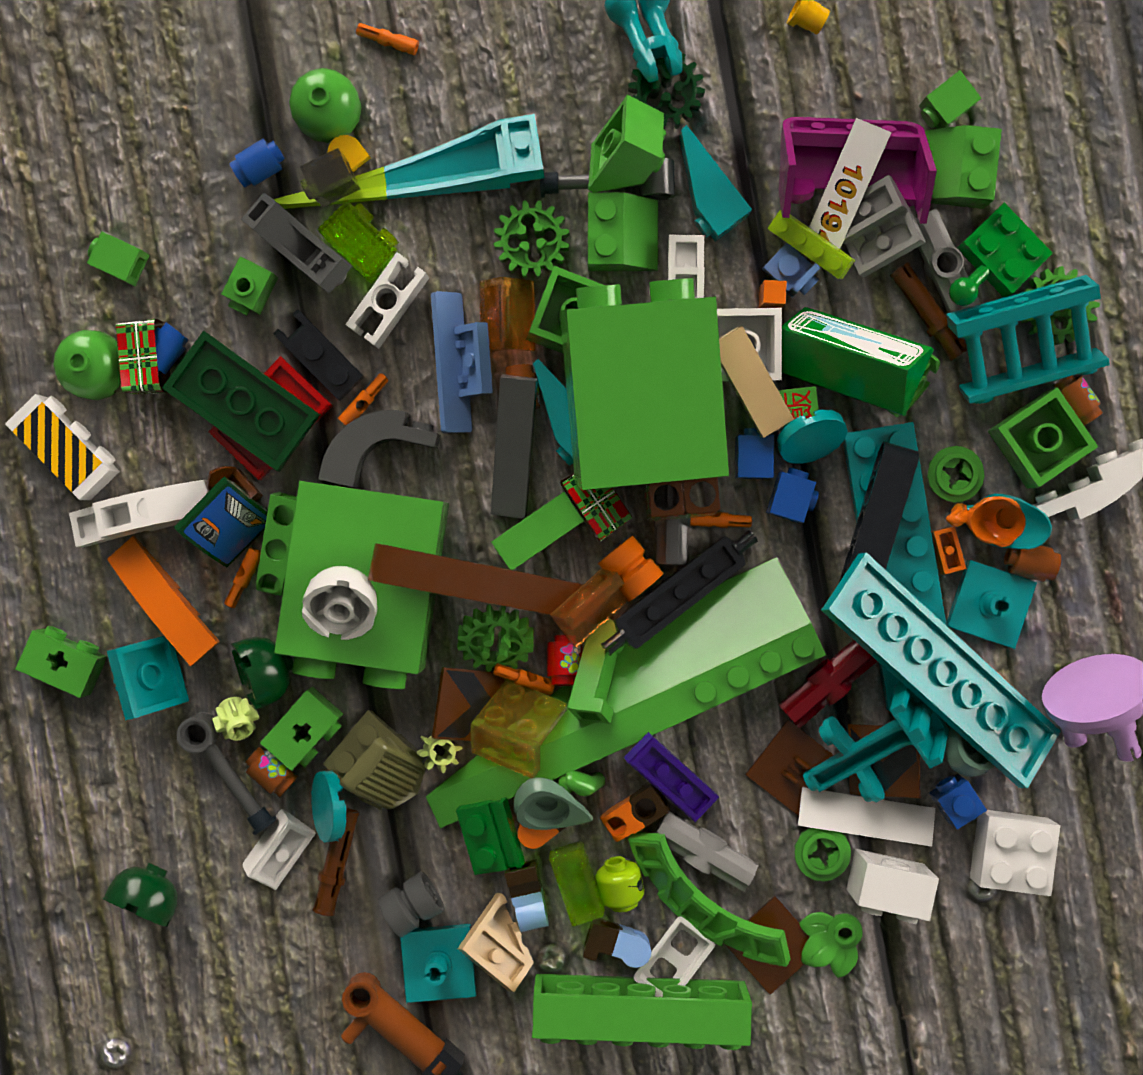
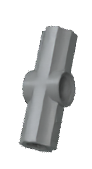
[915,208,980,313]
[653,812,758,892]

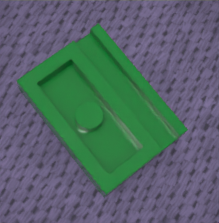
[456,797,525,875]

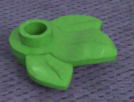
[799,912,863,978]

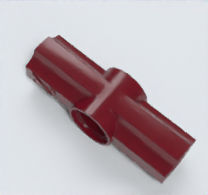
[778,640,877,728]

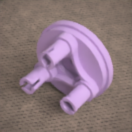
[1042,654,1143,762]

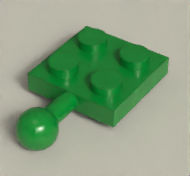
[949,202,1053,306]

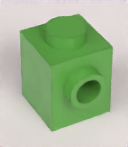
[221,256,278,316]

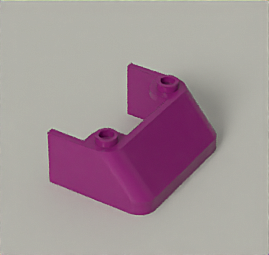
[779,117,937,224]

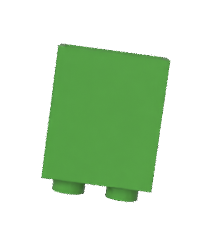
[560,278,729,490]
[274,481,449,689]

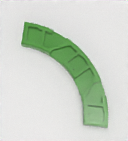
[628,832,791,967]

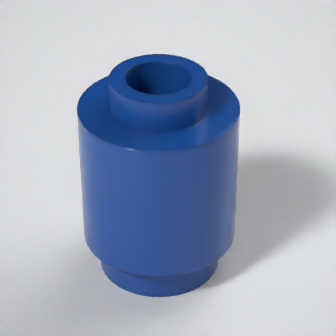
[229,138,285,188]
[155,322,189,375]

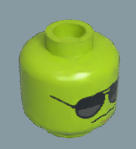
[595,856,645,913]

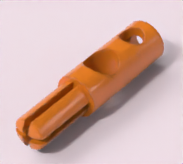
[356,23,419,56]
[338,373,389,425]
[690,512,753,528]
[224,547,261,608]
[493,663,555,695]

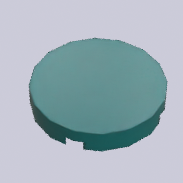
[777,410,848,464]
[311,770,347,843]

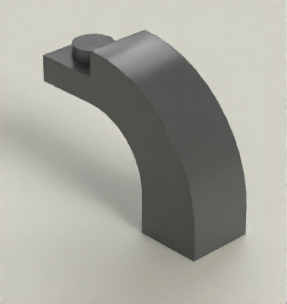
[241,193,352,294]
[318,410,441,488]

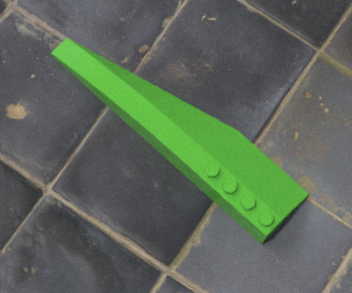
[426,557,826,828]

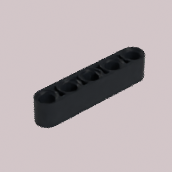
[838,441,919,584]

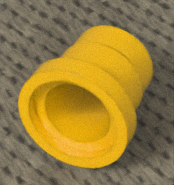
[787,0,830,35]

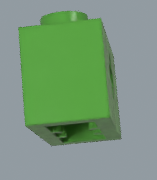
[15,626,108,698]
[260,687,344,771]

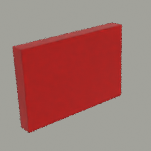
[208,356,333,481]

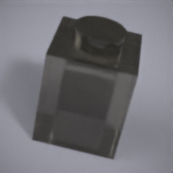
[300,148,361,207]

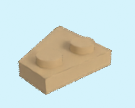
[457,893,534,992]

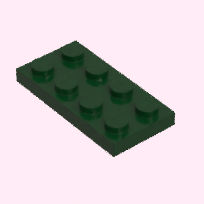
[162,330,321,472]

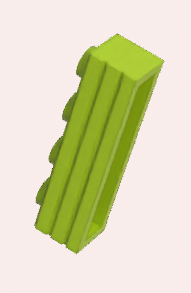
[767,210,856,279]

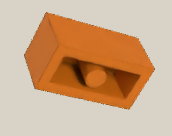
[758,280,787,308]
[931,526,966,575]

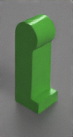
[256,492,297,596]
[567,618,625,724]

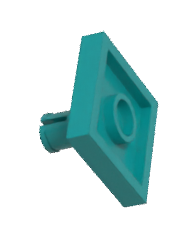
[946,560,1037,649]
[107,636,189,721]
[400,924,477,1003]

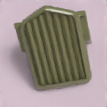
[323,710,426,810]

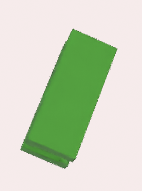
[491,492,584,570]

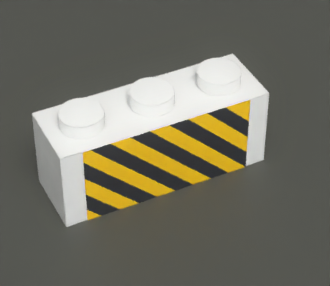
[5,394,120,501]

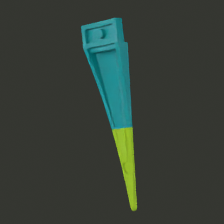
[273,114,545,209]

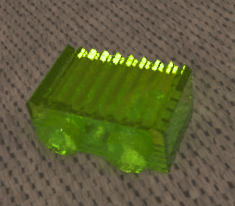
[317,200,400,284]
[549,841,605,926]

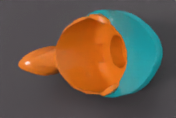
[946,493,1052,549]

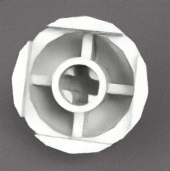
[302,566,378,640]

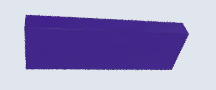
[624,732,719,822]

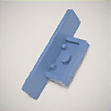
[431,291,493,433]

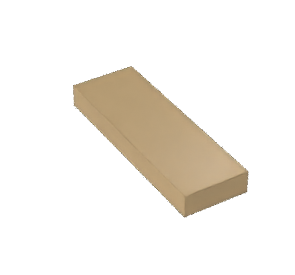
[719,326,794,438]

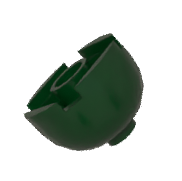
[231,636,293,710]
[103,863,177,927]

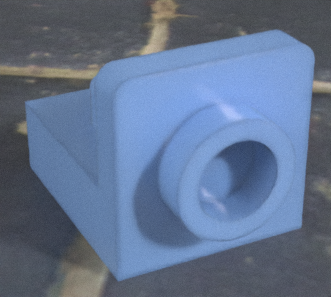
[762,243,821,298]

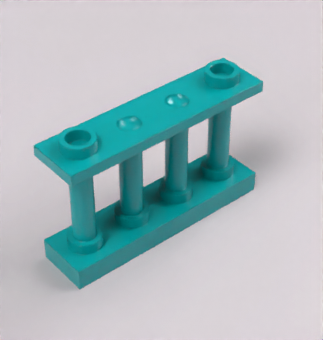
[946,275,1110,404]

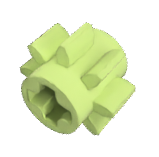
[212,697,259,741]
[417,735,463,773]

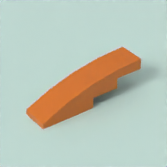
[107,536,220,666]

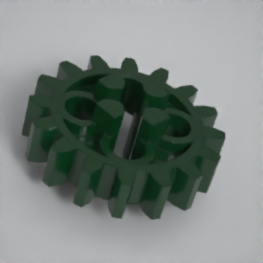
[628,53,705,130]

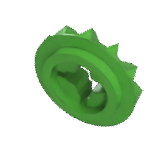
[926,446,984,502]
[794,828,851,881]

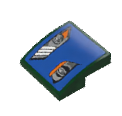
[174,476,268,568]

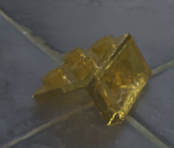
[471,680,567,778]

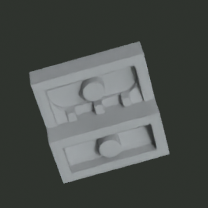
[843,175,926,277]

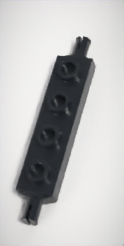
[601,530,758,656]

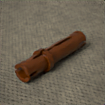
[890,262,967,361]
[312,808,360,916]

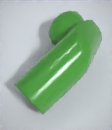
[558,770,605,797]

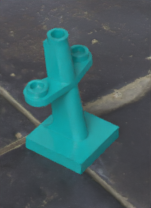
[803,680,949,803]

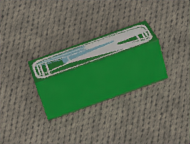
[782,307,934,416]

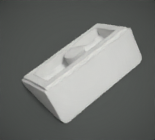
[243,809,316,890]

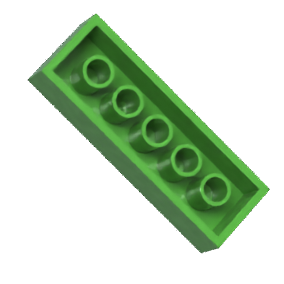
[532,974,752,1050]

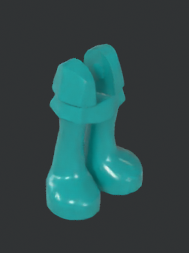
[604,0,683,83]

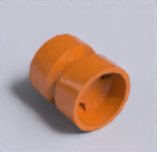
[597,535,664,602]

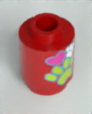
[547,635,582,686]

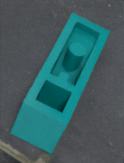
[679,125,752,242]
[533,359,573,466]

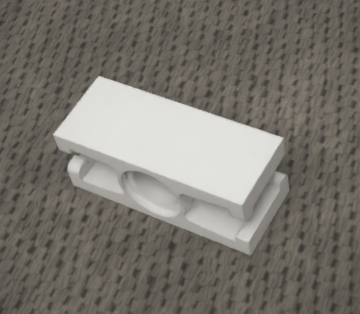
[345,252,429,349]

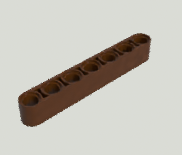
[368,543,604,623]

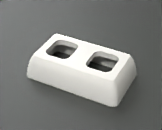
[634,917,715,997]

